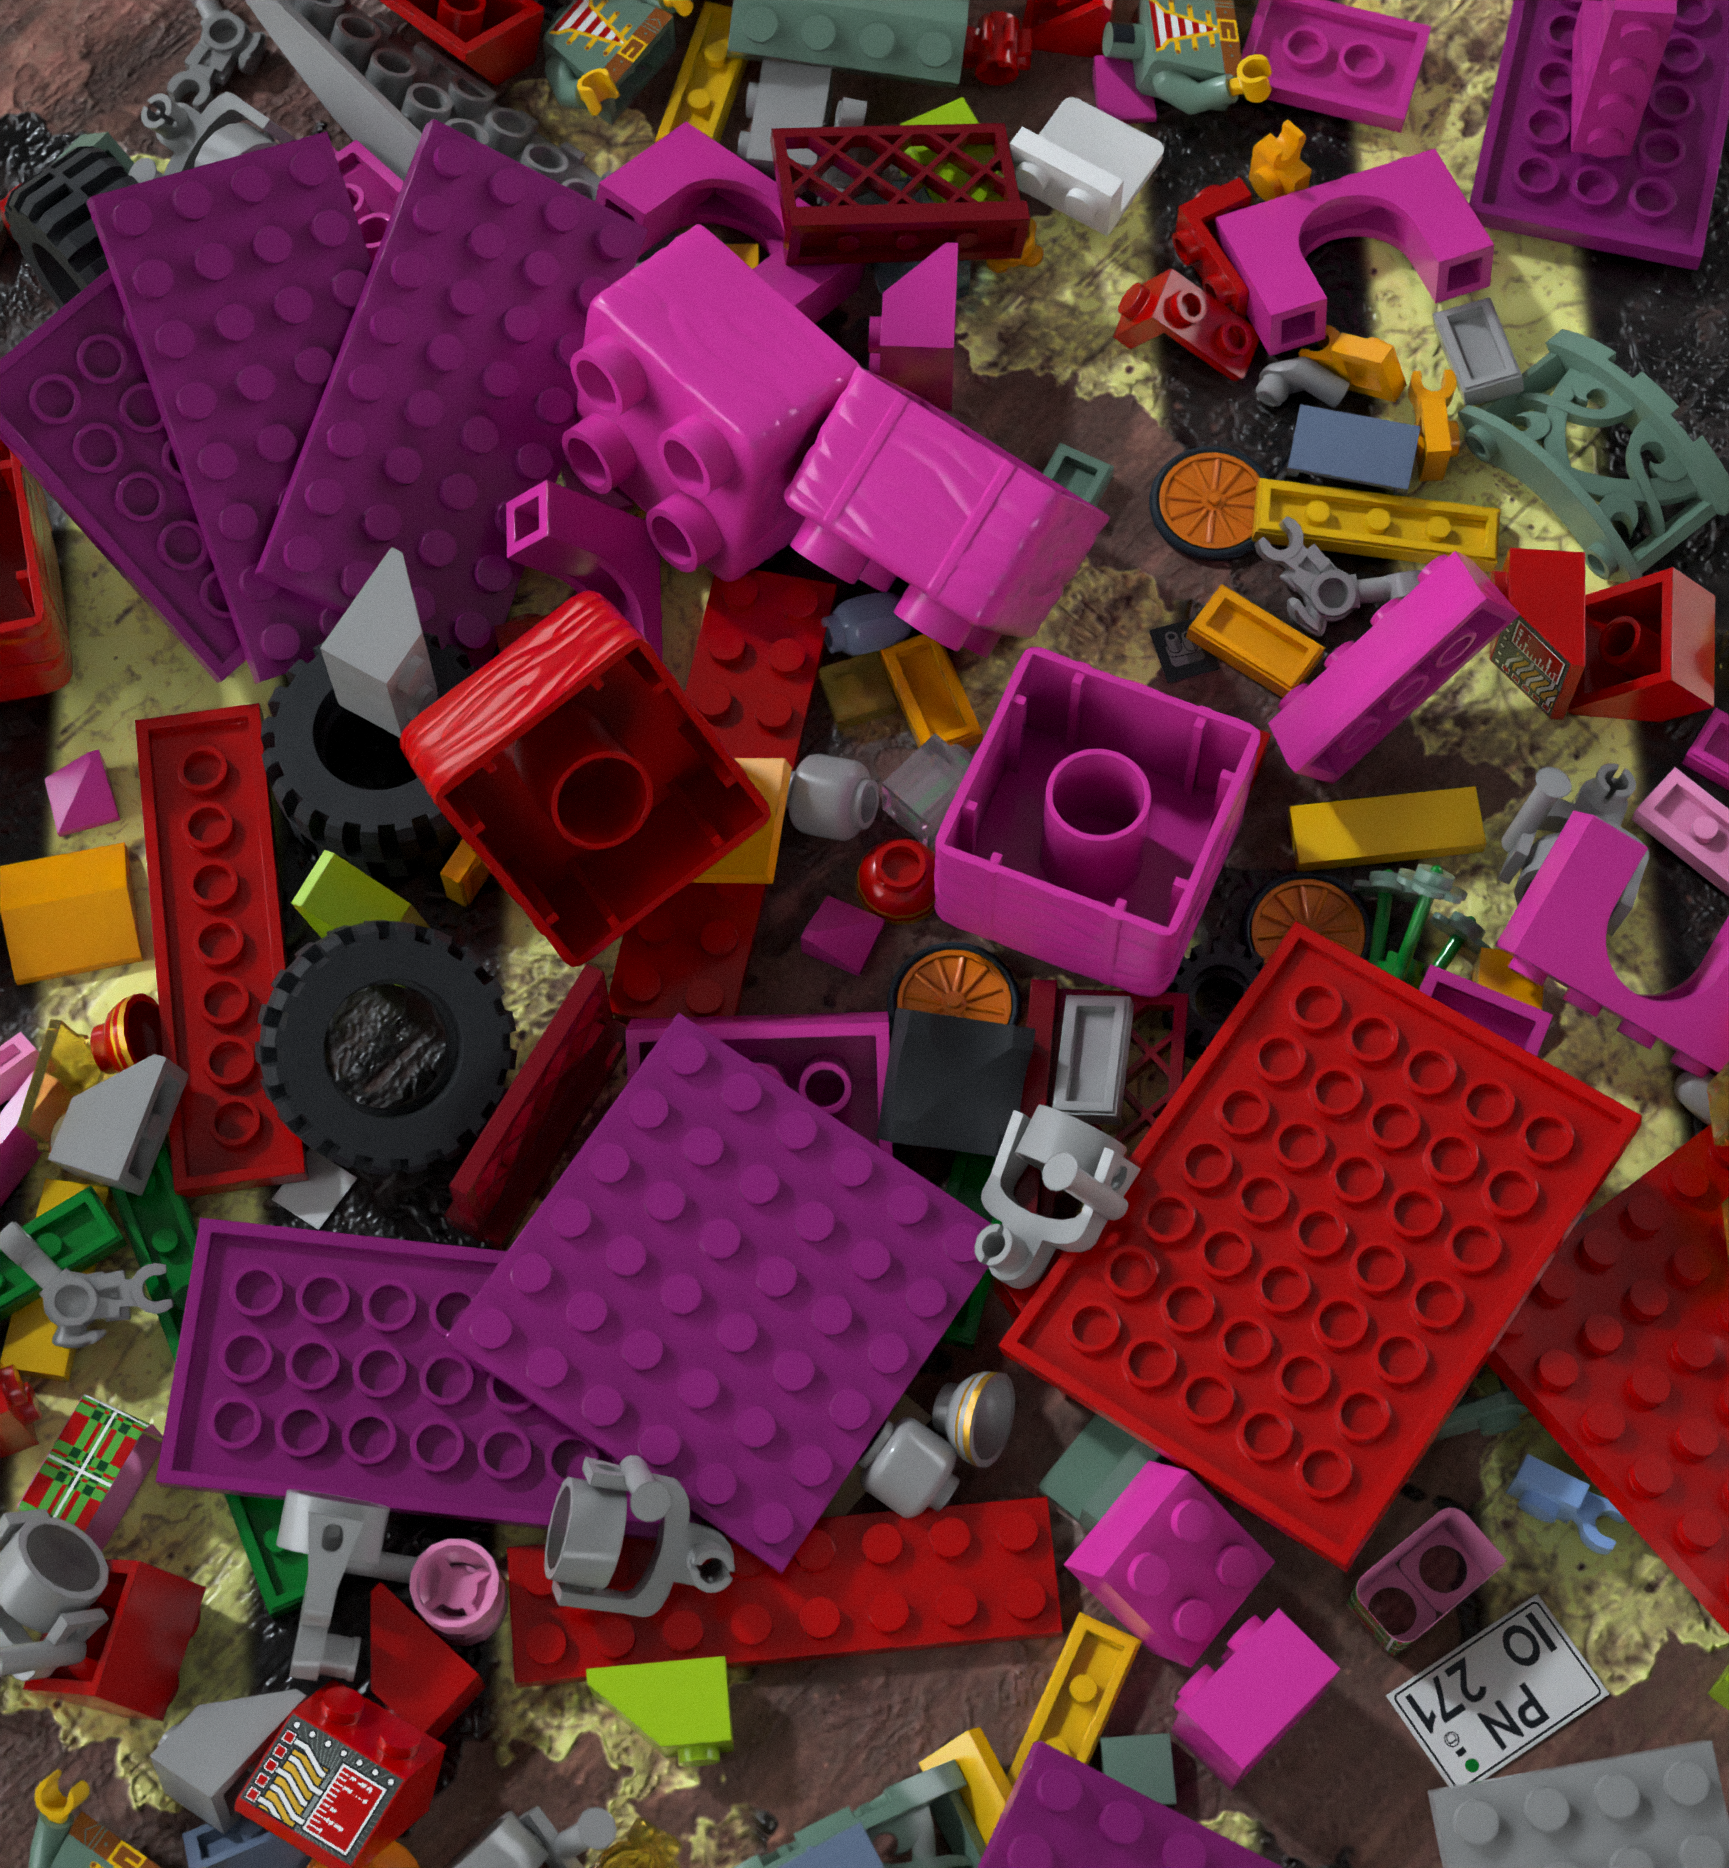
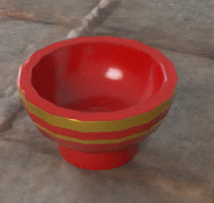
[855,838,936,925]
[90,993,163,1075]

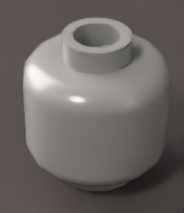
[785,754,879,841]
[857,1417,960,1519]

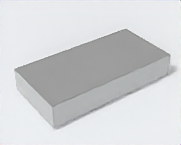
[1432,297,1524,407]
[1052,995,1134,1125]

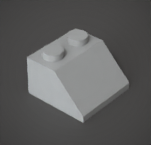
[320,547,438,738]

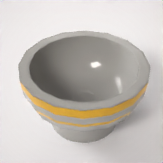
[932,1371,1015,1468]

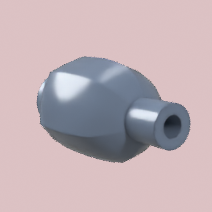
[821,592,913,657]

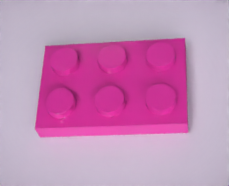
[1242,0,1432,133]

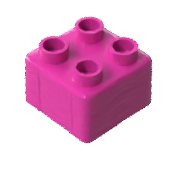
[562,224,861,582]
[784,366,1110,658]
[934,647,1260,998]

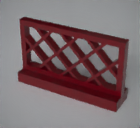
[770,123,1031,265]
[444,963,627,1251]
[1014,979,1189,1219]

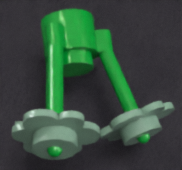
[1351,864,1490,990]

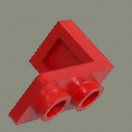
[1172,177,1252,320]
[1113,268,1260,382]

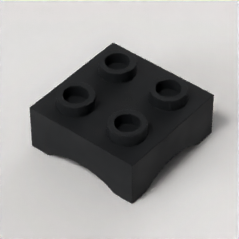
[877,1008,1036,1157]

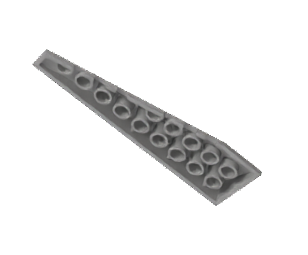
[245,0,680,268]

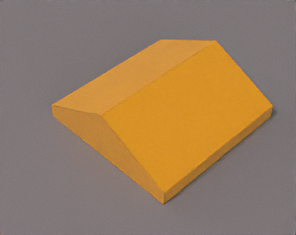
[0,842,144,985]

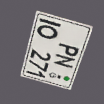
[1386,1593,1609,1786]

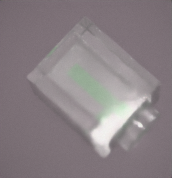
[882,733,973,847]

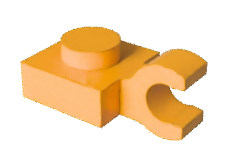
[1248,119,1312,201]
[1298,325,1407,402]
[1408,369,1460,482]

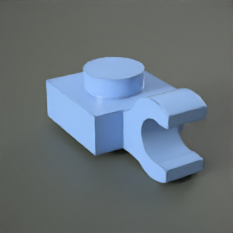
[1506,1454,1626,1555]

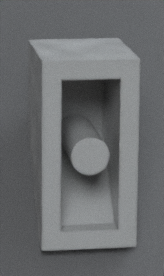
[48,1054,189,1196]
[150,1689,308,1835]

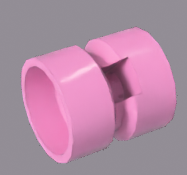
[409,1539,509,1646]

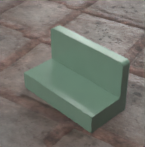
[1039,1414,1166,1532]

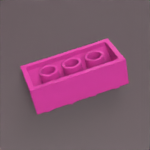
[1268,551,1520,784]

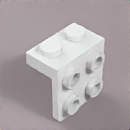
[1010,97,1164,237]

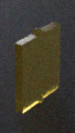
[17,1019,105,1153]

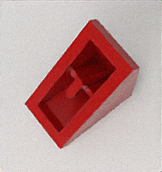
[1022,0,1116,58]

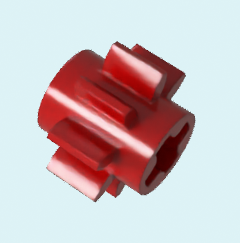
[963,11,1032,85]

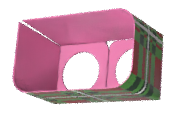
[16,1394,163,1552]
[1347,1508,1507,1657]

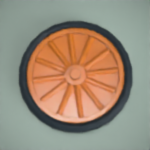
[1149,446,1270,561]
[1241,871,1374,968]
[887,942,1022,1031]

